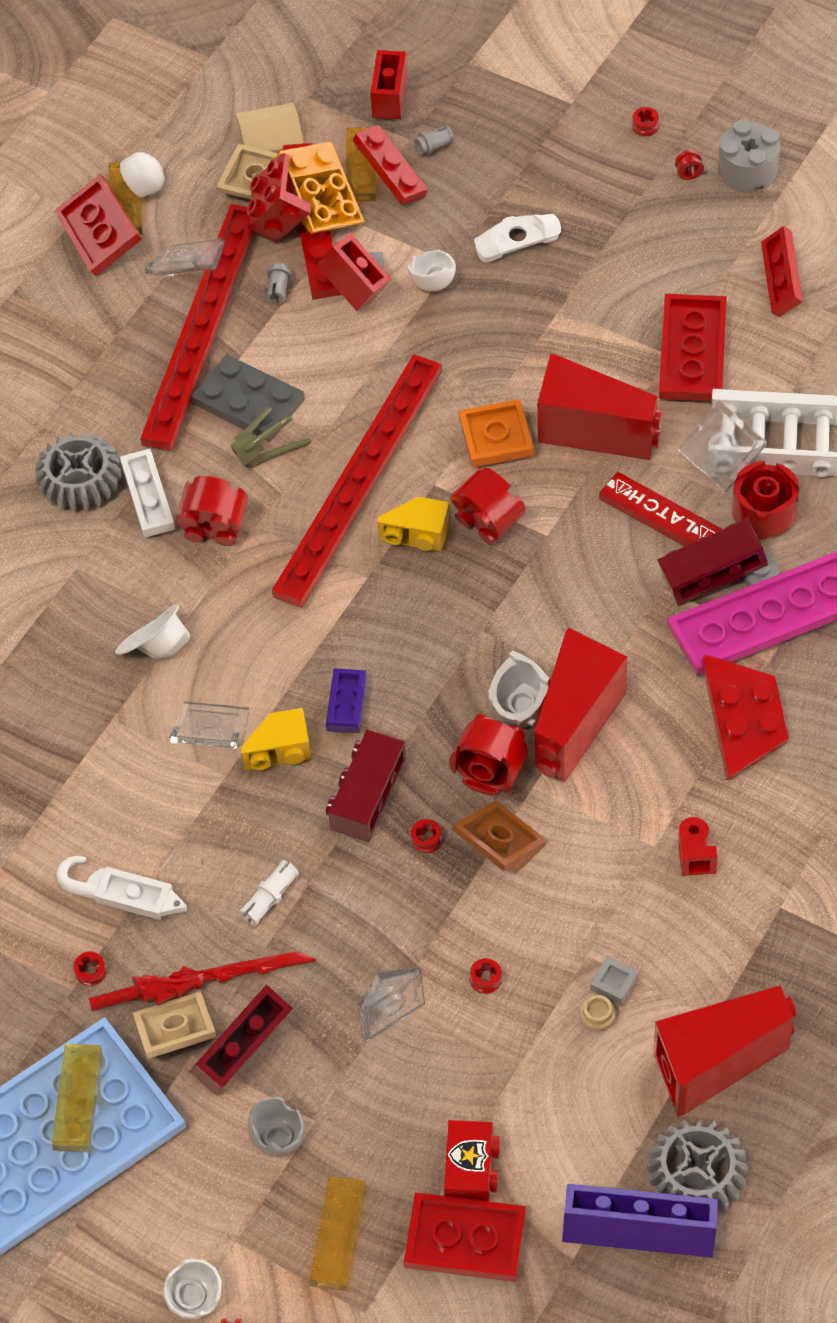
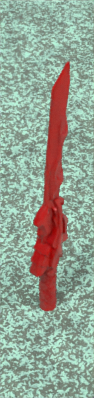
[88,951,316,1012]

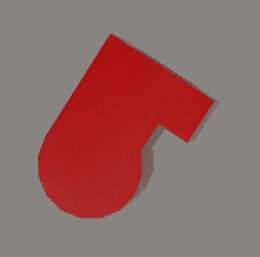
[678,817,718,876]

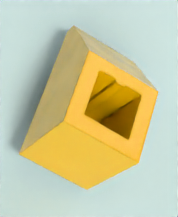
[377,497,451,552]
[241,708,311,771]

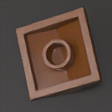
[452,800,547,871]

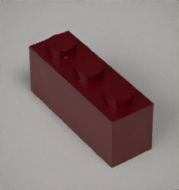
[657,518,768,606]
[326,729,406,842]
[189,984,293,1095]

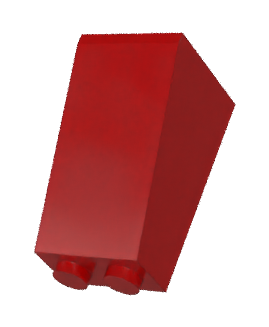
[537,354,662,460]
[535,628,628,782]
[654,985,797,1117]

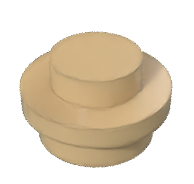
[580,995,616,1031]

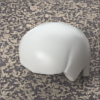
[120,152,165,198]
[407,250,456,292]
[163,1259,222,1320]

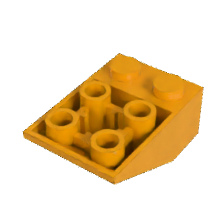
[274,142,364,234]

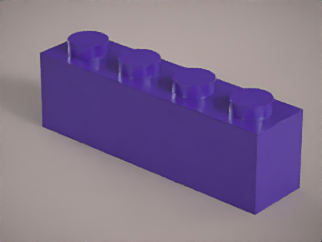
[562,1183,718,1258]

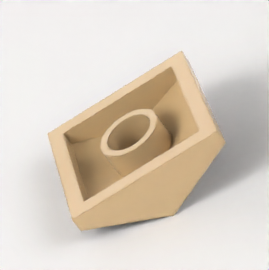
[236,103,304,153]
[216,144,278,200]
[133,991,217,1059]

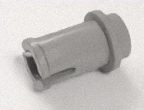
[414,125,454,155]
[266,263,292,304]

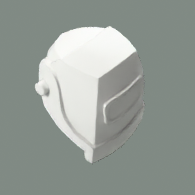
[488,651,550,728]

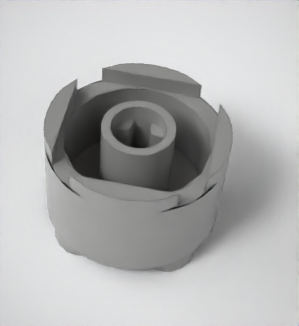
[718,119,780,192]

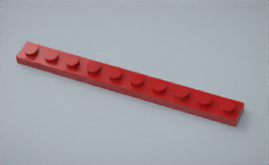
[140,204,255,451]
[272,354,442,608]

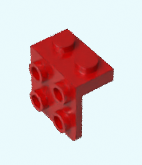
[247,152,311,242]

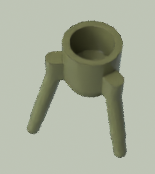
[230,407,311,467]

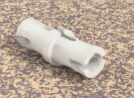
[239,860,299,926]

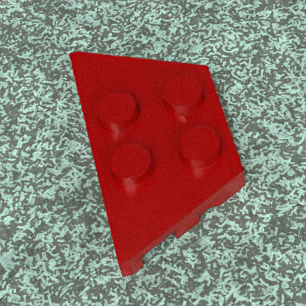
[701,655,789,780]

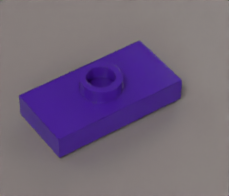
[326,668,367,733]

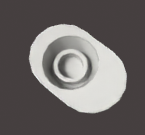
[115,604,190,659]

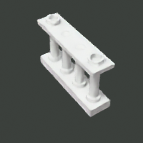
[708,389,837,477]

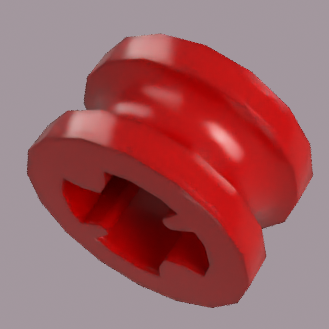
[632,107,659,137]
[675,150,704,180]
[411,819,443,853]
[73,951,107,986]
[470,958,502,994]

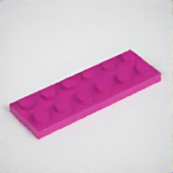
[667,551,837,676]

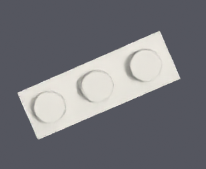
[120,449,175,538]

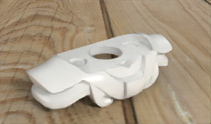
[474,214,561,262]

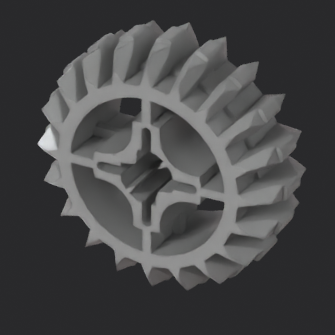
[35,431,121,512]
[647,1117,748,1211]

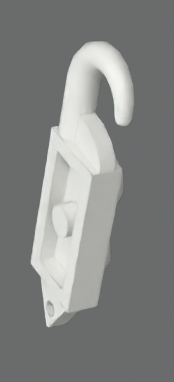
[56,856,187,920]

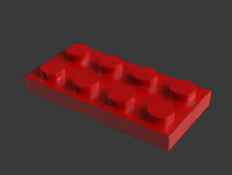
[659,294,727,401]

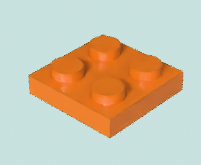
[459,399,534,467]

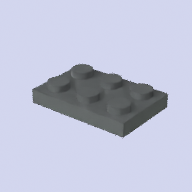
[191,354,305,442]

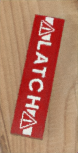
[599,471,723,546]

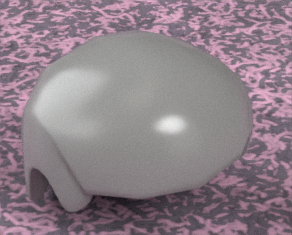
[248,1097,305,1157]

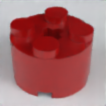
[732,461,799,540]
[450,467,526,545]
[176,476,248,546]
[449,714,528,795]

